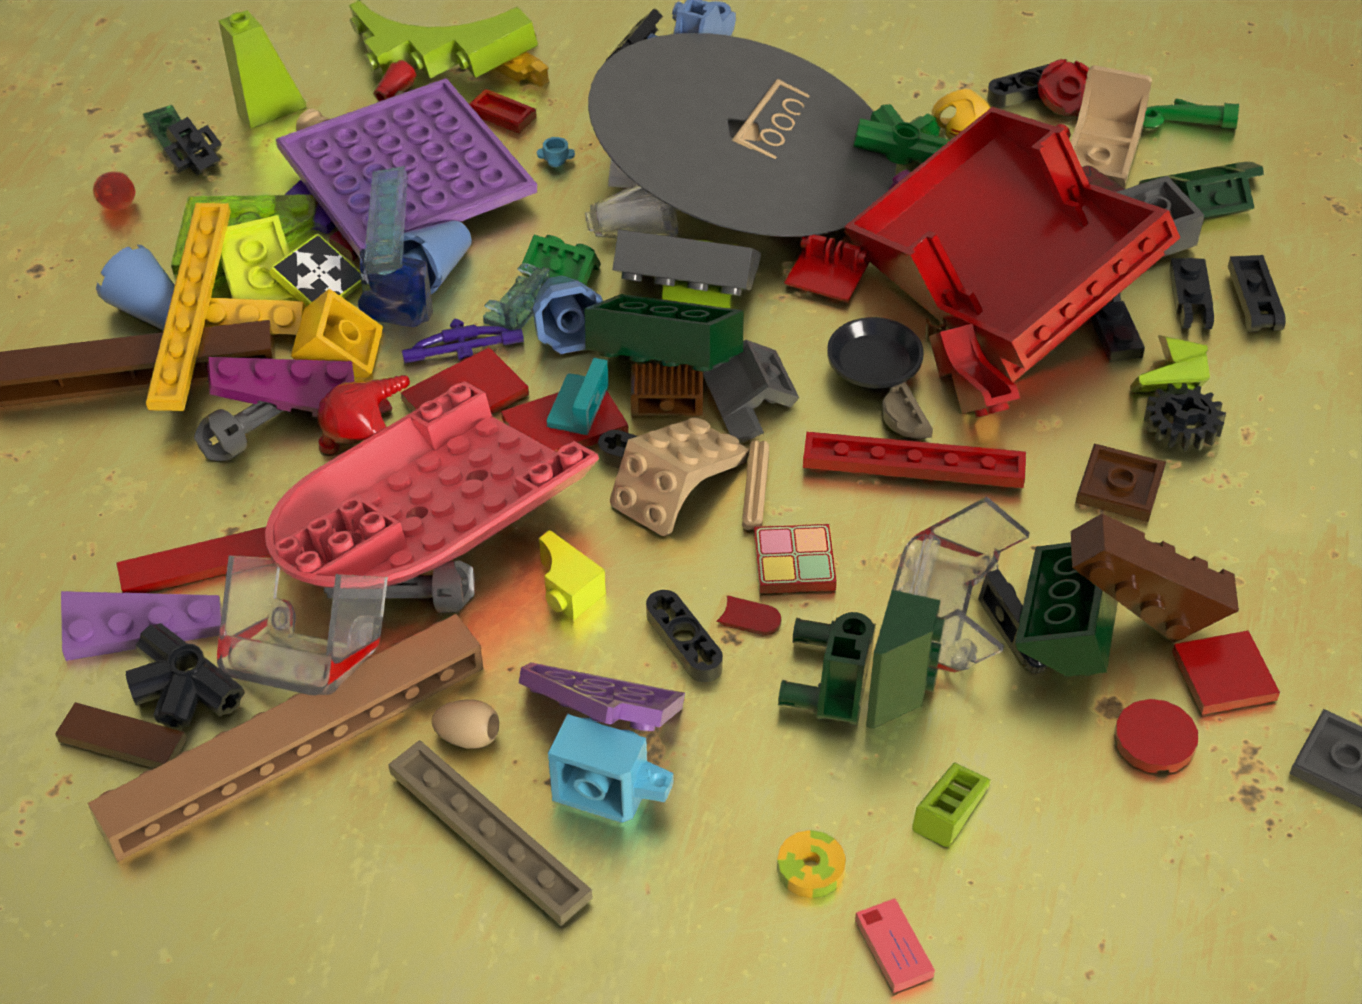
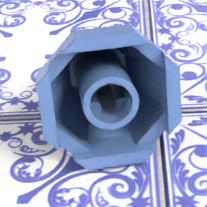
[532,276,603,354]

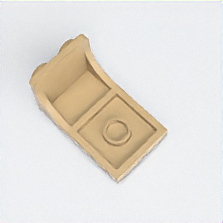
[1071,65,1152,188]
[610,418,749,536]

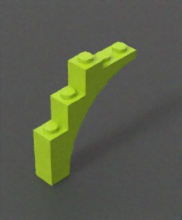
[349,0,538,79]

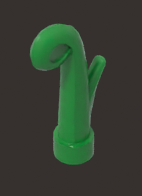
[1143,98,1239,129]

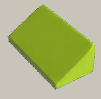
[1158,335,1209,363]

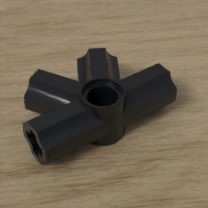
[125,623,245,730]

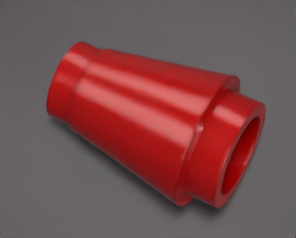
[373,60,416,102]

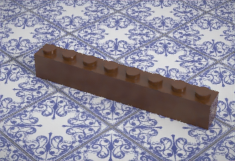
[0,320,276,407]

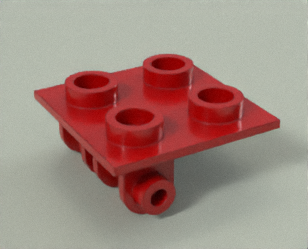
[784,234,870,302]

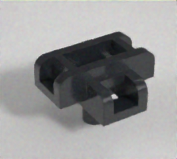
[162,117,222,175]

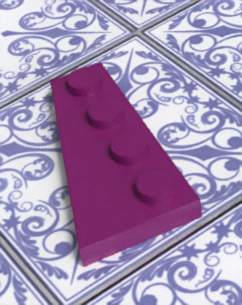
[207,357,355,418]

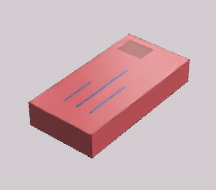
[855,898,935,993]

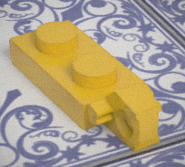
[494,52,549,87]

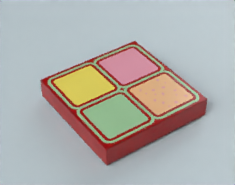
[754,524,837,594]

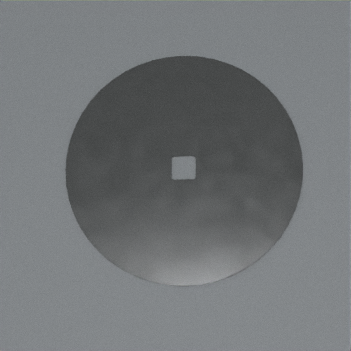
[588,33,896,237]

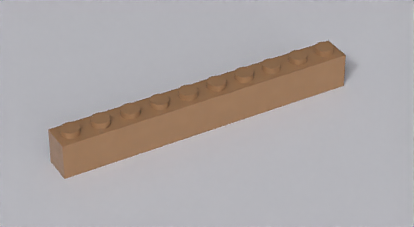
[88,614,483,862]

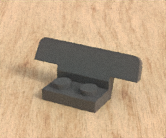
[703,339,799,443]

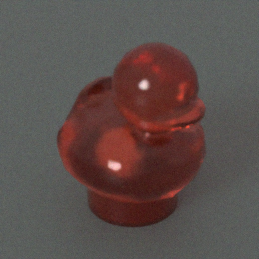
[93,171,136,211]

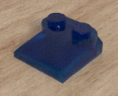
[358,249,433,327]

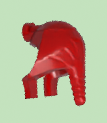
[317,375,410,454]

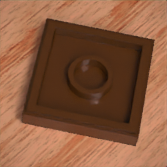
[1075,443,1166,522]

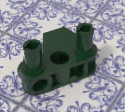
[778,612,876,726]

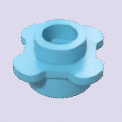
[537,137,575,167]

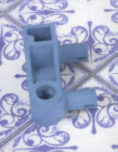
[647,0,736,39]

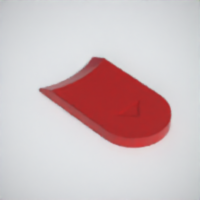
[717,595,781,635]

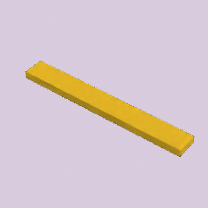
[146,203,231,411]

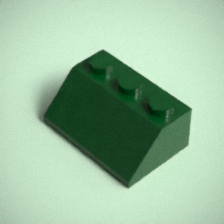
[866,590,946,728]

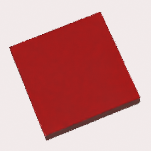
[1172,630,1280,715]

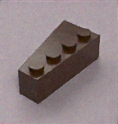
[1071,513,1239,643]

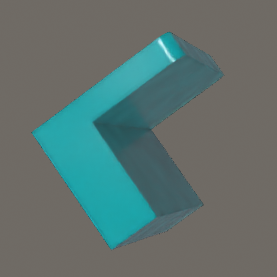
[547,358,609,435]

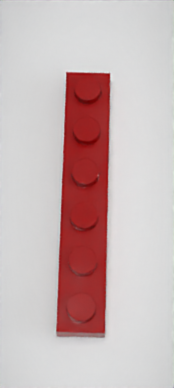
[803,432,1026,488]

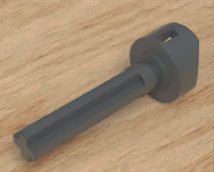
[194,401,284,461]
[324,561,475,613]

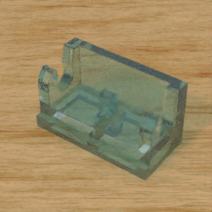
[483,263,550,330]

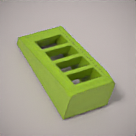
[1130,353,1210,393]
[912,762,991,847]

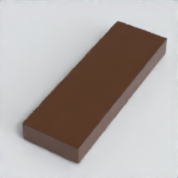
[55,702,187,769]

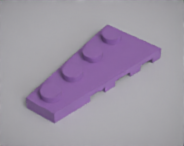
[61,591,224,661]

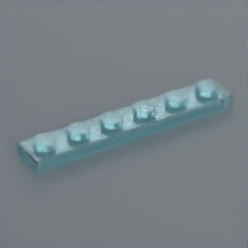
[364,166,408,275]

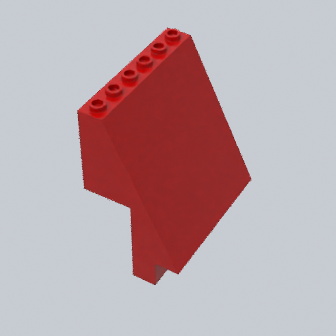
[844,107,1181,383]

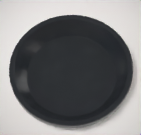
[827,317,924,389]

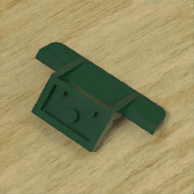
[1139,162,1264,219]

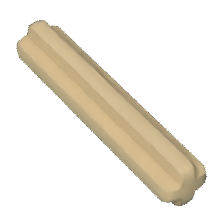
[742,440,769,530]

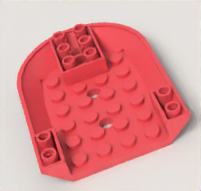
[265,381,599,589]

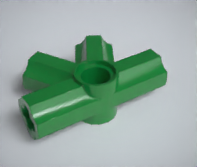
[853,104,950,165]

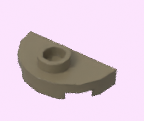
[882,382,933,439]

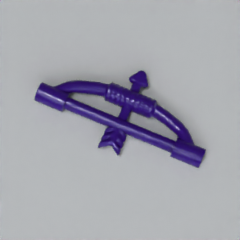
[402,318,524,364]

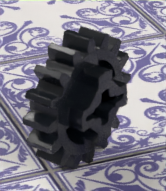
[1144,383,1226,451]

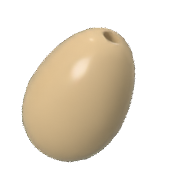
[432,699,499,749]

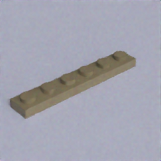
[388,740,593,926]

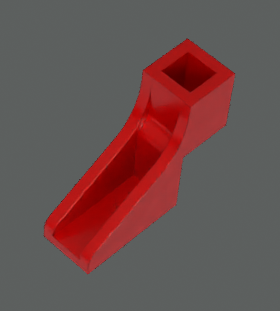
[929,324,1020,418]

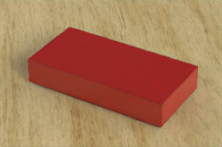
[469,89,537,134]

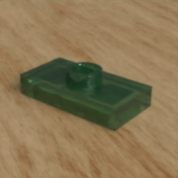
[143,105,187,153]

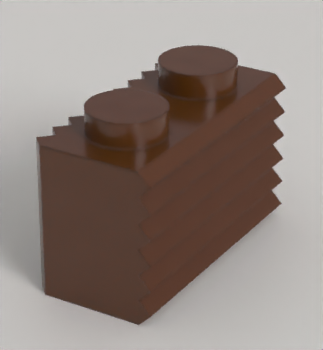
[631,363,703,416]

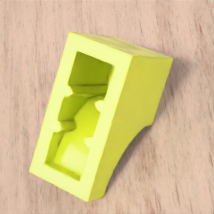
[539,530,606,621]

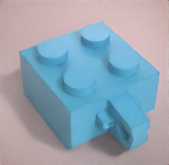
[548,714,674,823]

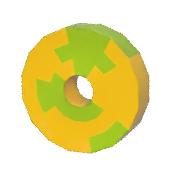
[777,830,846,898]

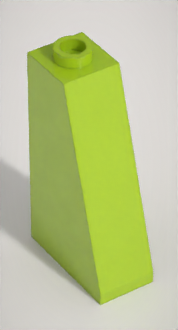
[218,10,307,129]

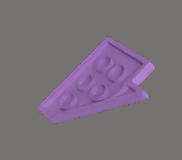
[519,662,685,731]

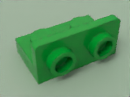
[519,235,601,285]

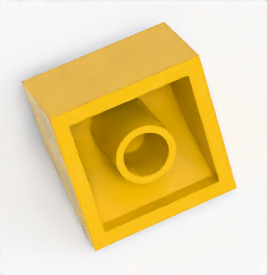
[290,289,383,378]

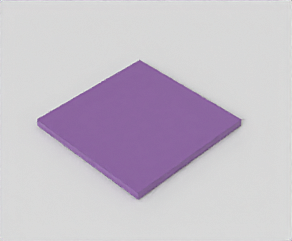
[276,78,537,260]

